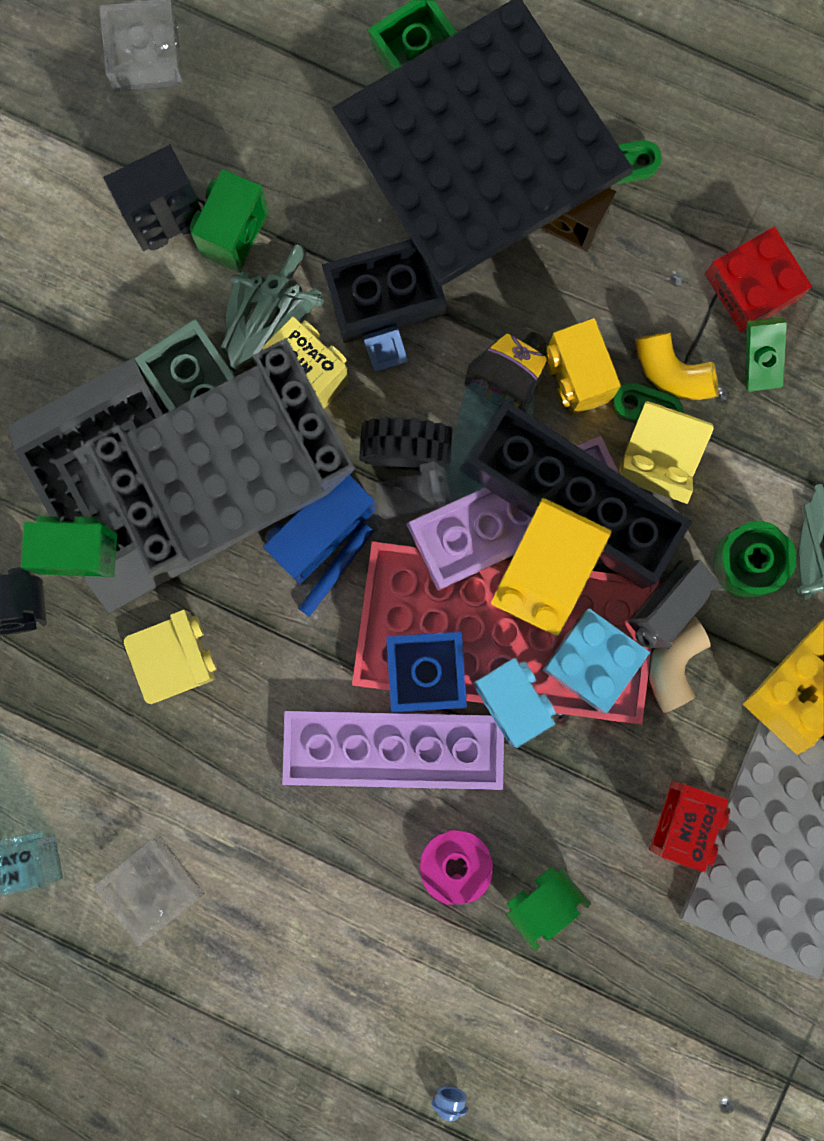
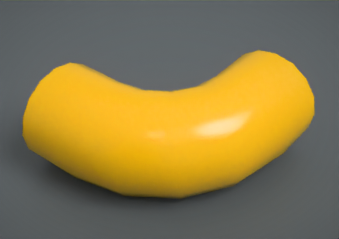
[635,332,719,400]

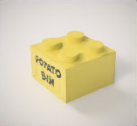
[262,316,349,408]

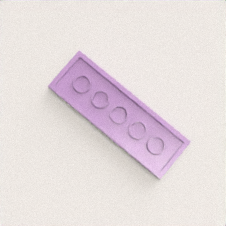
[407,435,619,591]
[282,711,504,790]

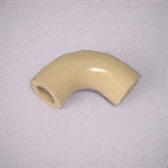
[648,616,711,713]

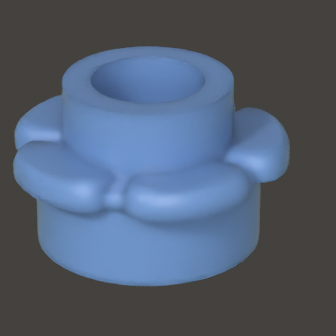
[431,1086,468,1121]

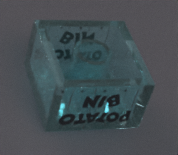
[0,830,63,896]

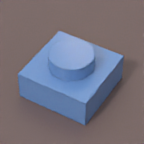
[363,325,408,372]

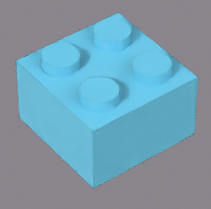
[542,608,650,713]
[472,658,556,748]

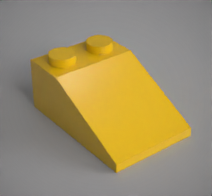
[491,498,611,636]

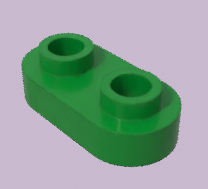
[614,140,662,185]
[612,383,684,424]

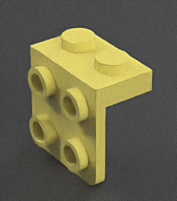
[124,610,217,704]

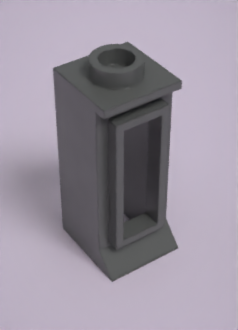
[627,560,724,649]

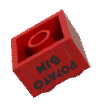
[705,226,812,333]
[649,781,730,873]

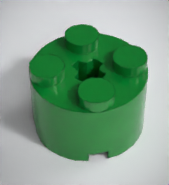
[713,521,796,598]
[505,866,591,951]

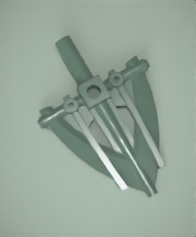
[220,245,324,371]
[795,484,824,601]

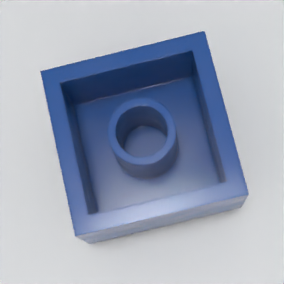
[386,632,467,712]

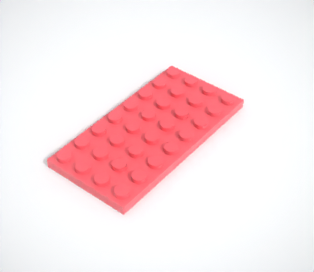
[352,541,660,725]

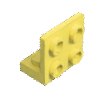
[619,401,714,504]

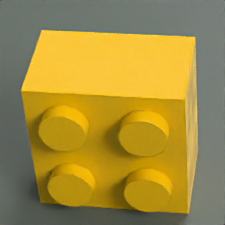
[545,318,621,416]

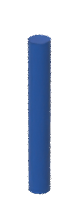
[298,523,374,617]

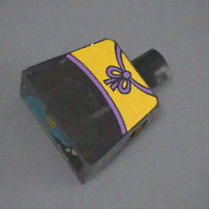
[464,332,549,413]

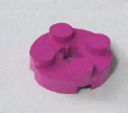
[420,829,493,905]

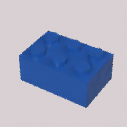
[263,475,376,585]

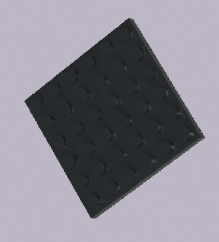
[332,0,632,287]

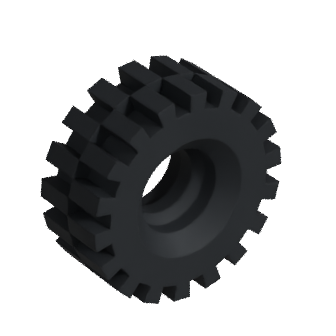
[359,417,453,471]

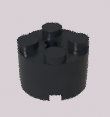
[0,567,47,635]

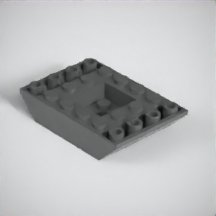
[8,358,236,613]

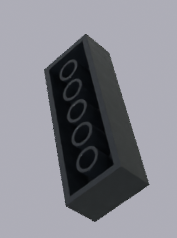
[459,400,692,589]

